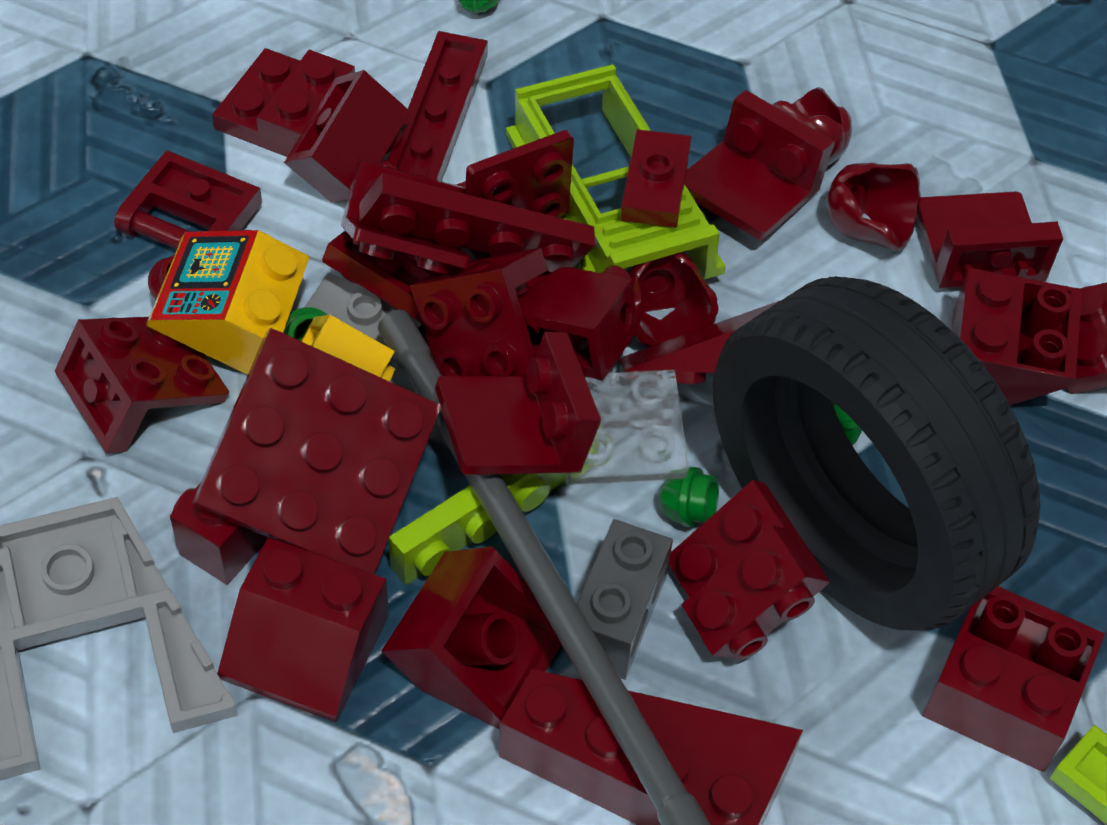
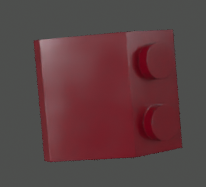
[217,537,389,723]
[381,546,561,730]

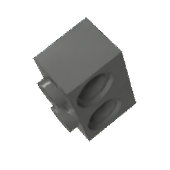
[566,518,673,680]

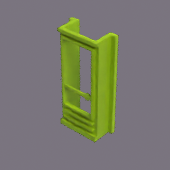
[506,64,726,279]

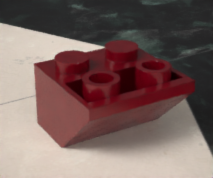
[951,267,1082,405]
[922,586,1105,772]

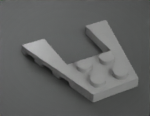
[0,497,238,780]

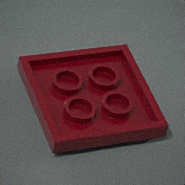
[192,328,441,574]

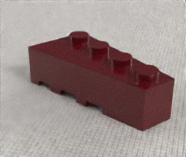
[499,669,803,825]

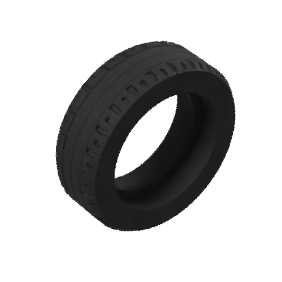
[713,276,1040,631]

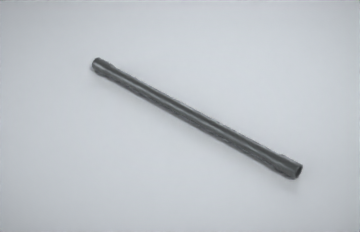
[378,310,711,825]

